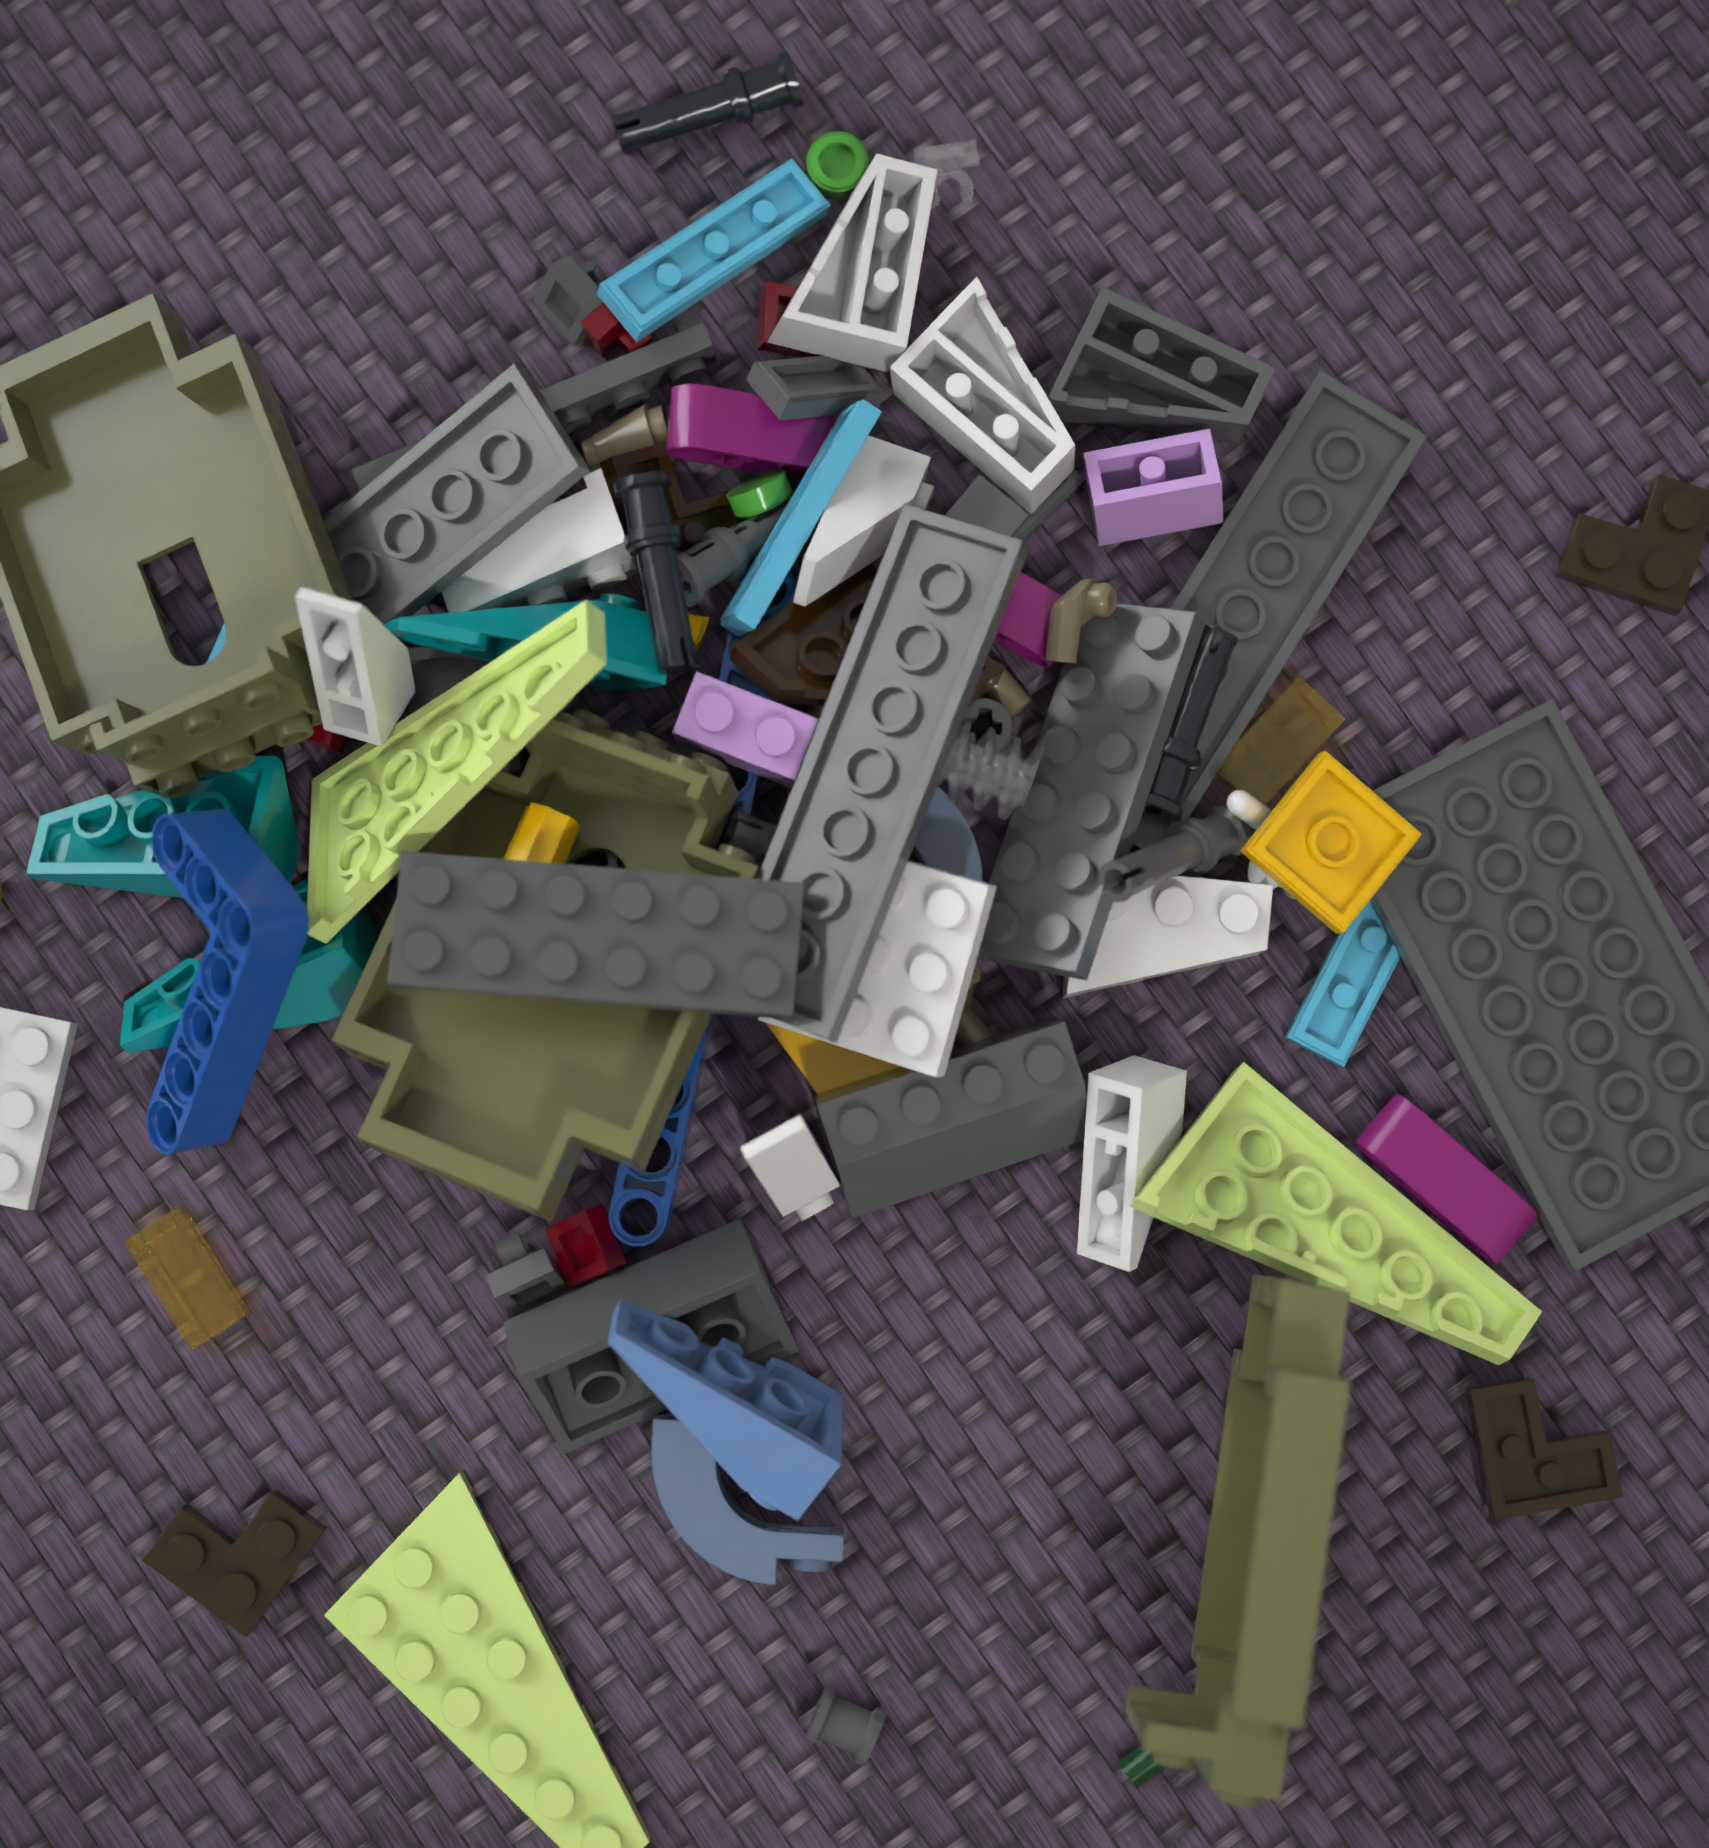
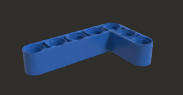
[146,808,309,1155]

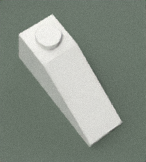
[793,435,935,607]
[295,587,416,747]
[1077,1055,1187,1272]
[740,1115,841,1221]

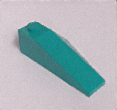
[383,593,667,694]
[26,756,299,898]
[120,879,378,1053]

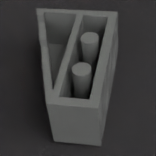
[1048,286,1276,444]

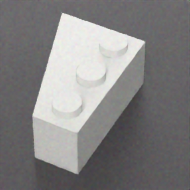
[767,154,937,372]
[890,277,1075,514]
[442,468,636,613]
[1062,876,1273,998]

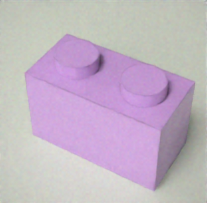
[1083,429,1223,546]
[672,672,819,788]

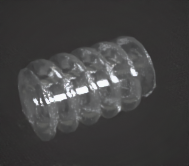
[935,719,1045,820]

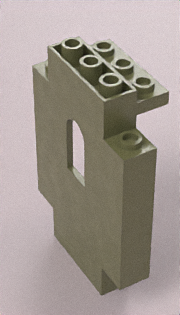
[0,293,354,798]
[331,709,760,1222]
[1125,1274,1350,1808]

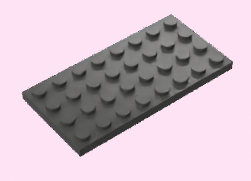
[1370,699,1709,1271]

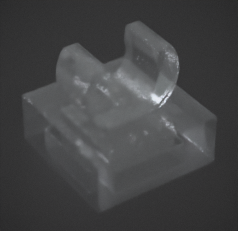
[910,139,980,208]

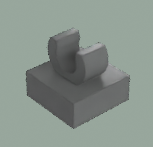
[533,254,603,347]
[485,1232,568,1315]

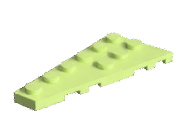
[307,600,607,944]
[1129,1062,1542,1365]
[324,1470,651,1848]

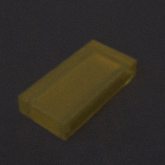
[1216,677,1345,805]
[124,1206,251,1350]

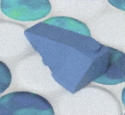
[608,1300,843,1521]

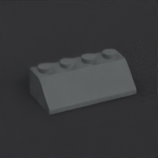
[812,1015,1087,1219]
[503,1218,799,1454]

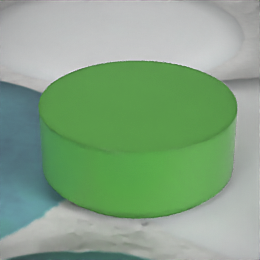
[806,131,869,199]
[726,469,793,519]

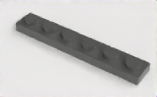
[351,322,716,491]

